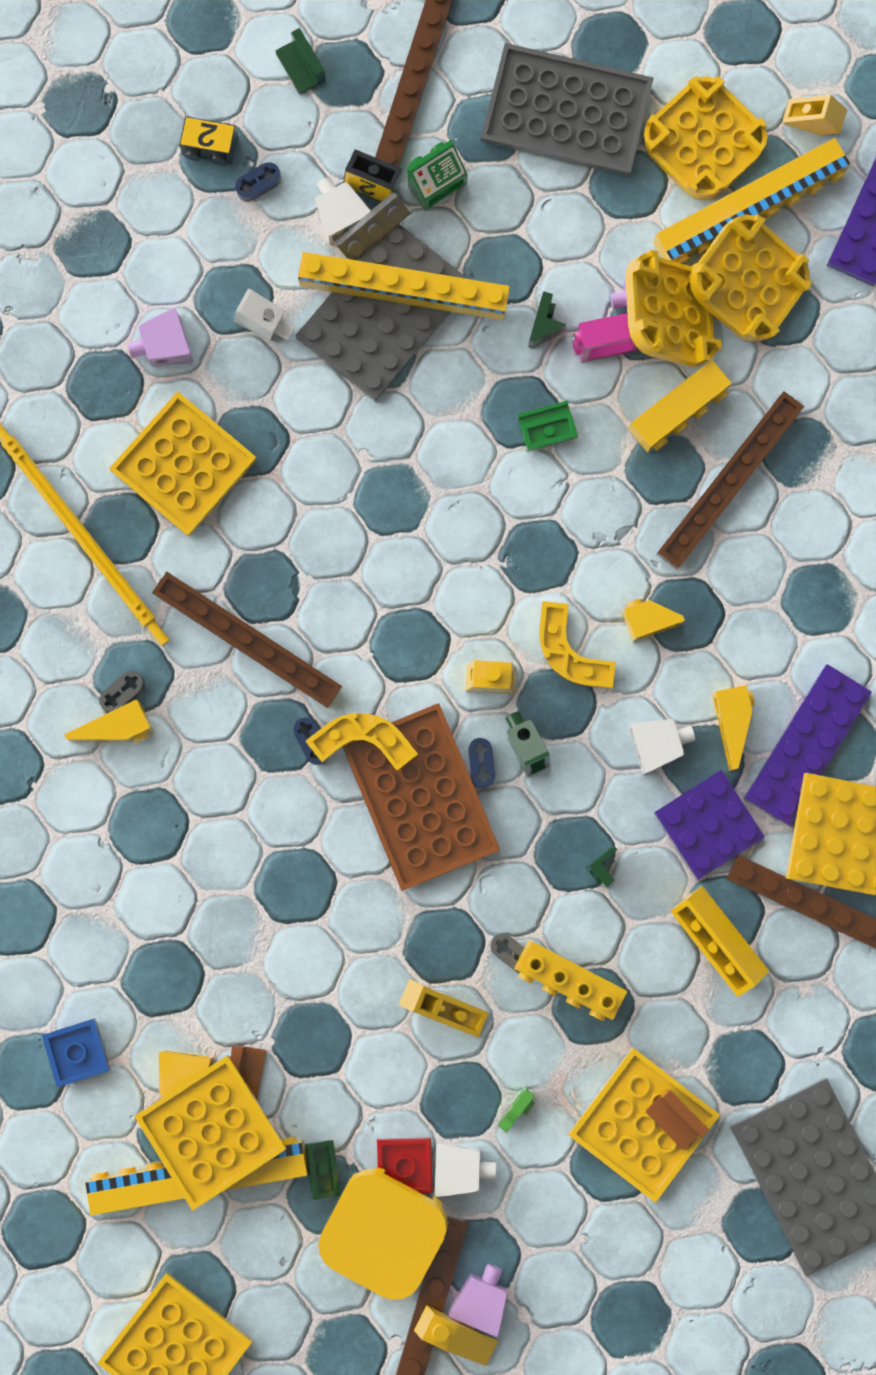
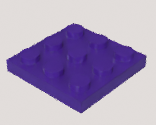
[654,770,765,880]

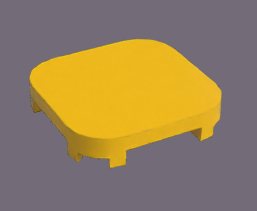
[643,75,768,200]
[691,215,812,343]
[626,250,722,367]
[318,1167,449,1300]

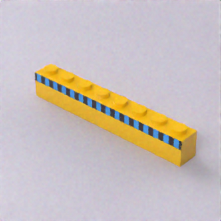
[653,138,851,264]
[298,252,510,321]
[85,1136,308,1216]

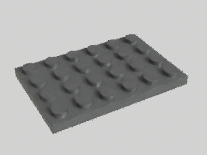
[481,43,654,177]
[295,224,468,402]
[730,1078,876,1277]

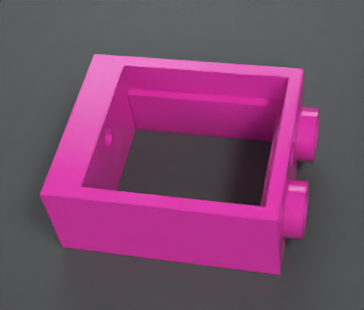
[572,313,640,363]

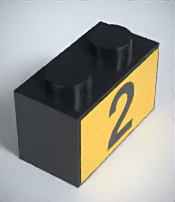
[179,116,238,165]
[343,149,403,202]

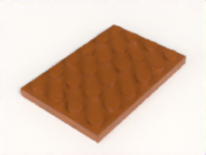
[343,703,500,891]

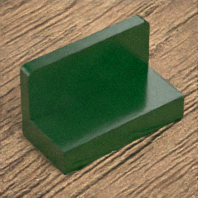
[275,28,326,94]
[585,846,618,888]

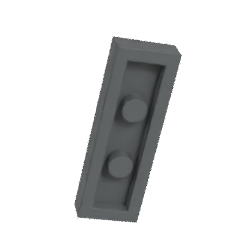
[334,192,411,260]

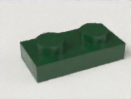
[305,1139,340,1200]

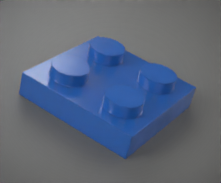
[42,1018,111,1087]

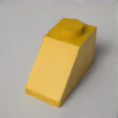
[782,95,847,135]
[622,599,685,642]

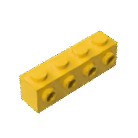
[628,360,732,453]
[670,886,769,997]
[514,940,627,1021]

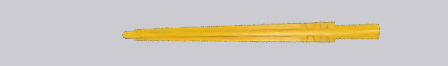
[0,423,170,646]

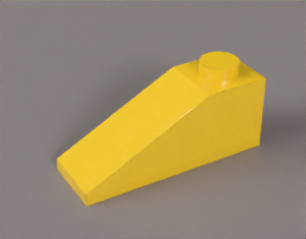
[712,685,755,771]
[64,699,154,743]
[399,979,489,1038]
[414,1305,498,1366]

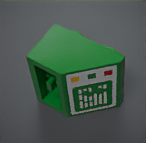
[407,140,468,211]

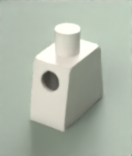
[315,177,370,245]
[233,288,295,340]
[628,719,695,775]
[435,1141,496,1197]

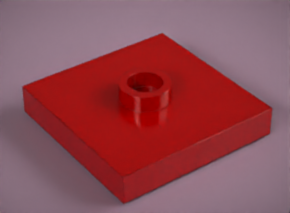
[377,1137,433,1194]

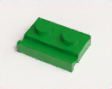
[517,400,578,452]

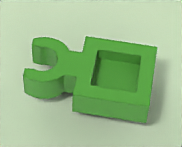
[498,1087,535,1133]

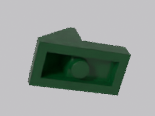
[528,291,566,348]

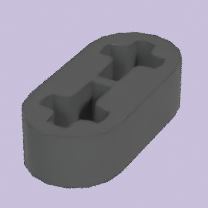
[99,671,145,713]
[490,934,524,973]

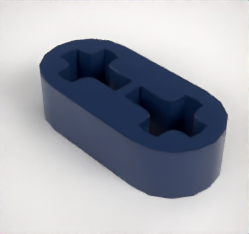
[235,162,281,202]
[293,717,329,765]
[468,738,495,789]

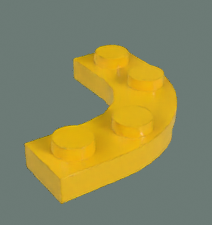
[539,601,616,689]
[306,713,418,771]

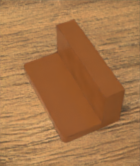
[230,1044,266,1100]
[646,1088,709,1150]

